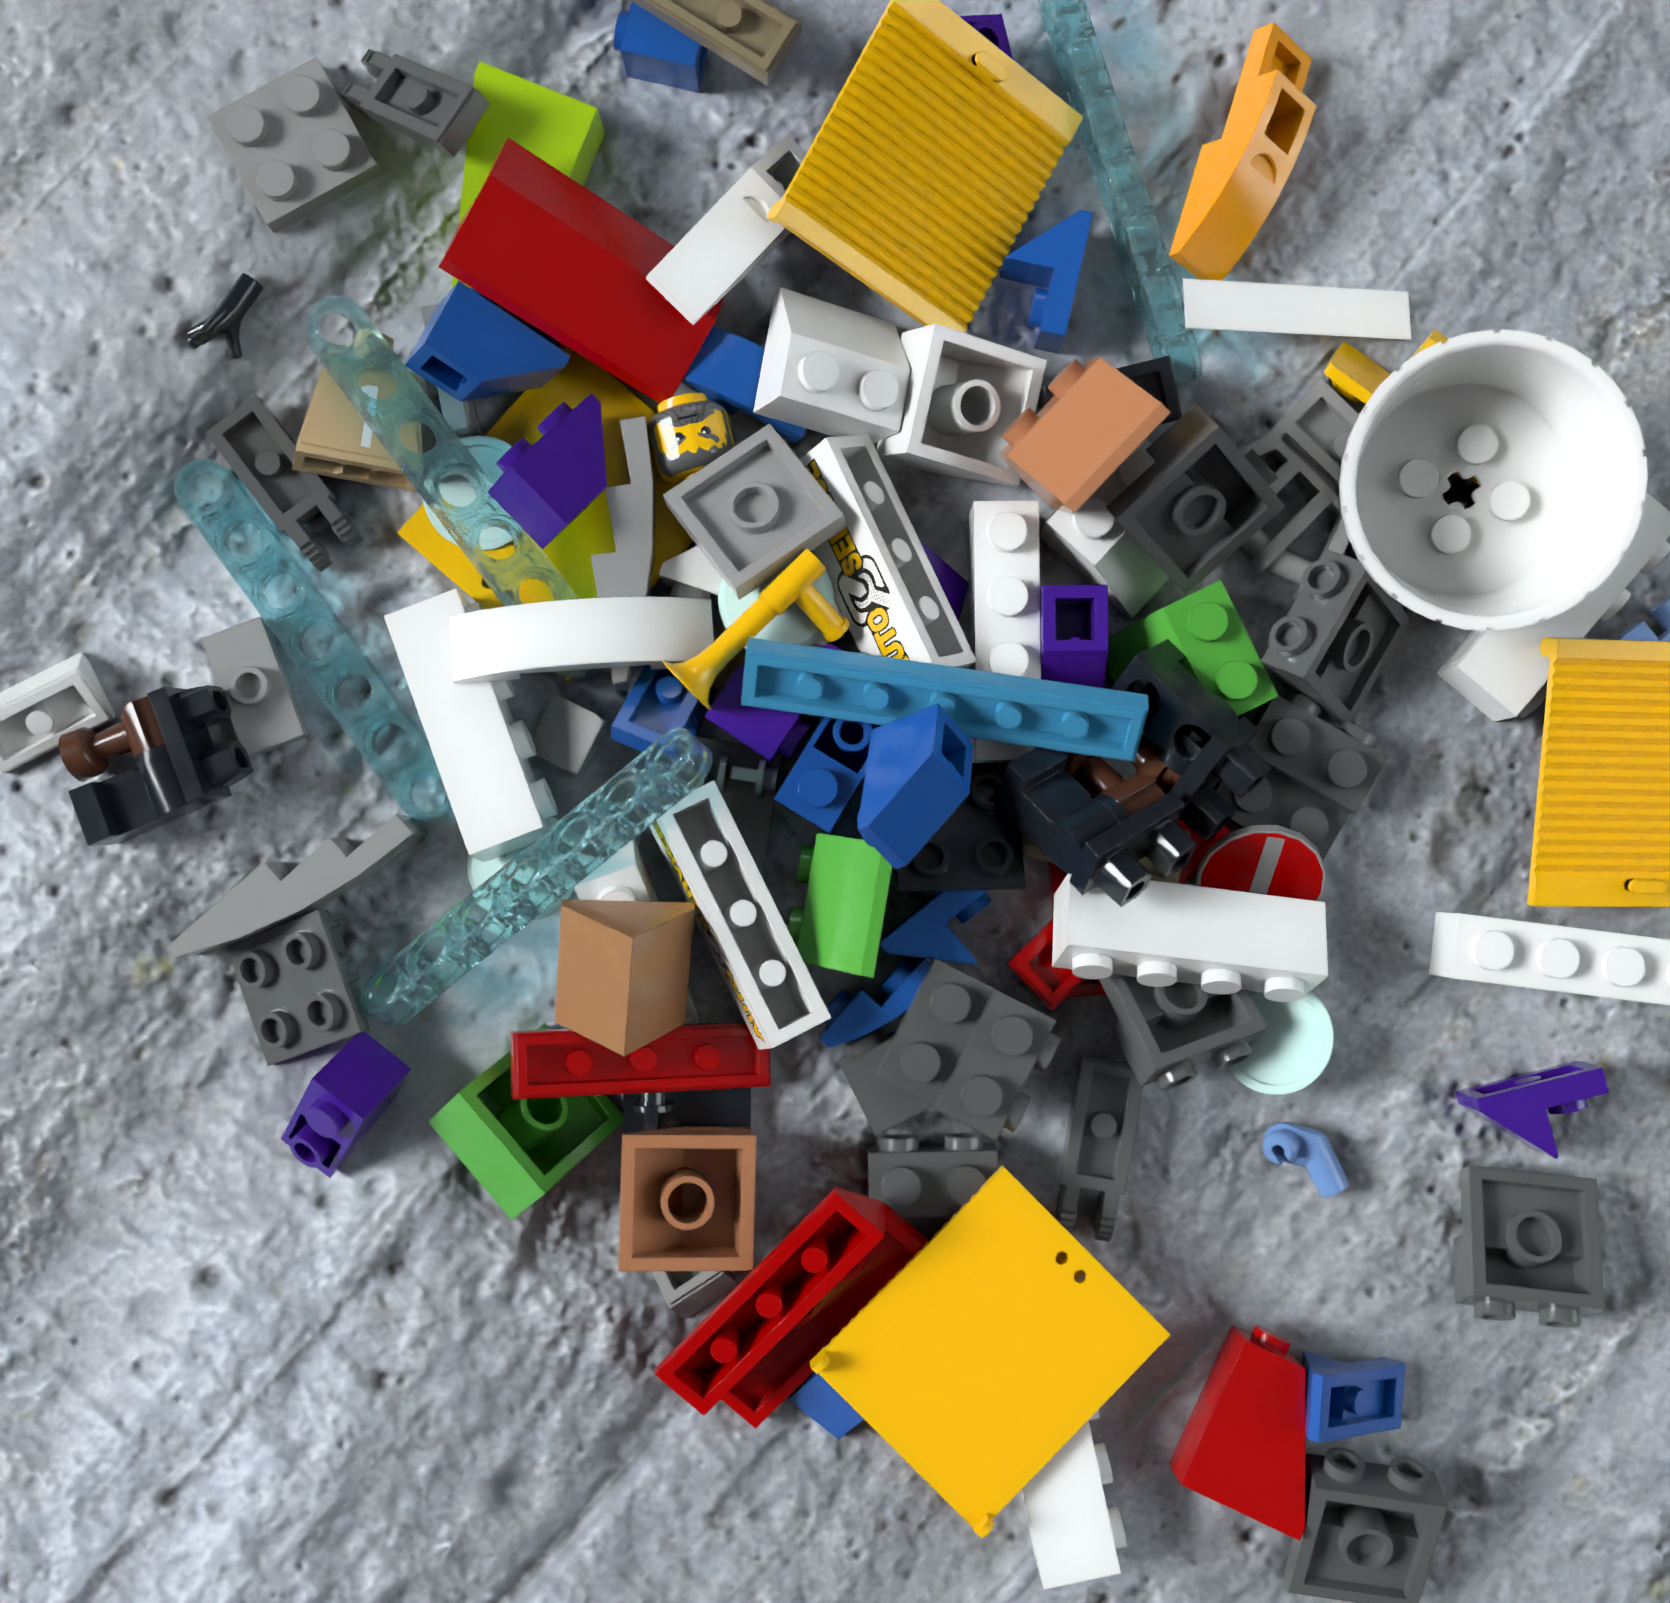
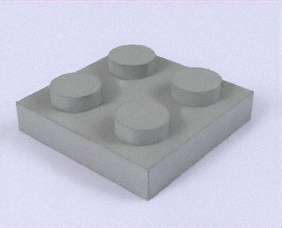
[207,56,383,233]
[663,423,847,600]

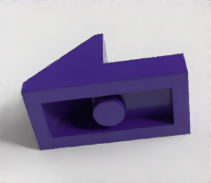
[1455,1061,1609,1159]

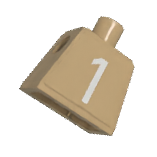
[292,331,423,492]

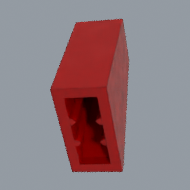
[1168,1325,1306,1541]

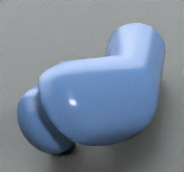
[1262,1122,1350,1197]

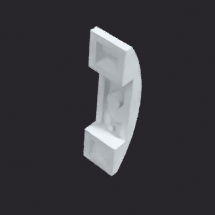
[450,597,714,684]

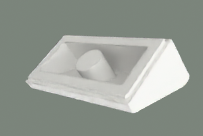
[0,652,116,775]

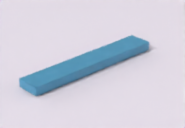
[741,637,1149,762]

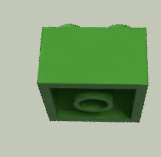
[1106,580,1278,738]
[788,833,892,978]
[428,1023,623,1220]

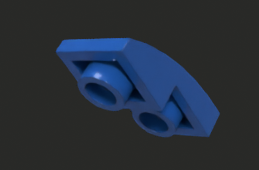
[681,326,807,442]
[819,958,930,1048]

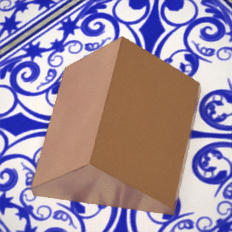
[555,899,695,1057]

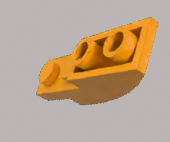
[1169,22,1316,281]

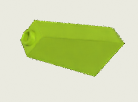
[452,61,605,325]

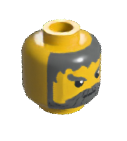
[647,393,735,484]

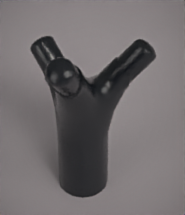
[186,273,264,359]

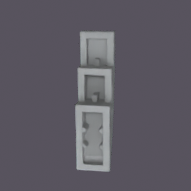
[591,416,656,691]
[166,814,427,958]

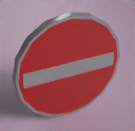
[1196,825,1326,901]

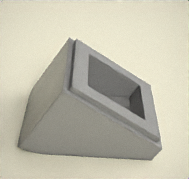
[532,693,611,778]
[652,1271,737,1318]

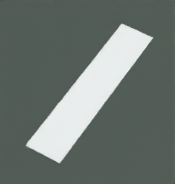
[1183,278,1412,340]

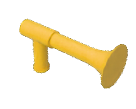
[662,548,850,711]

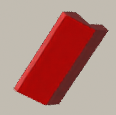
[438,138,724,403]
[654,1187,928,1429]

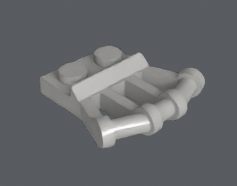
[1238,378,1359,584]

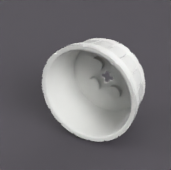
[1339,329,1648,631]

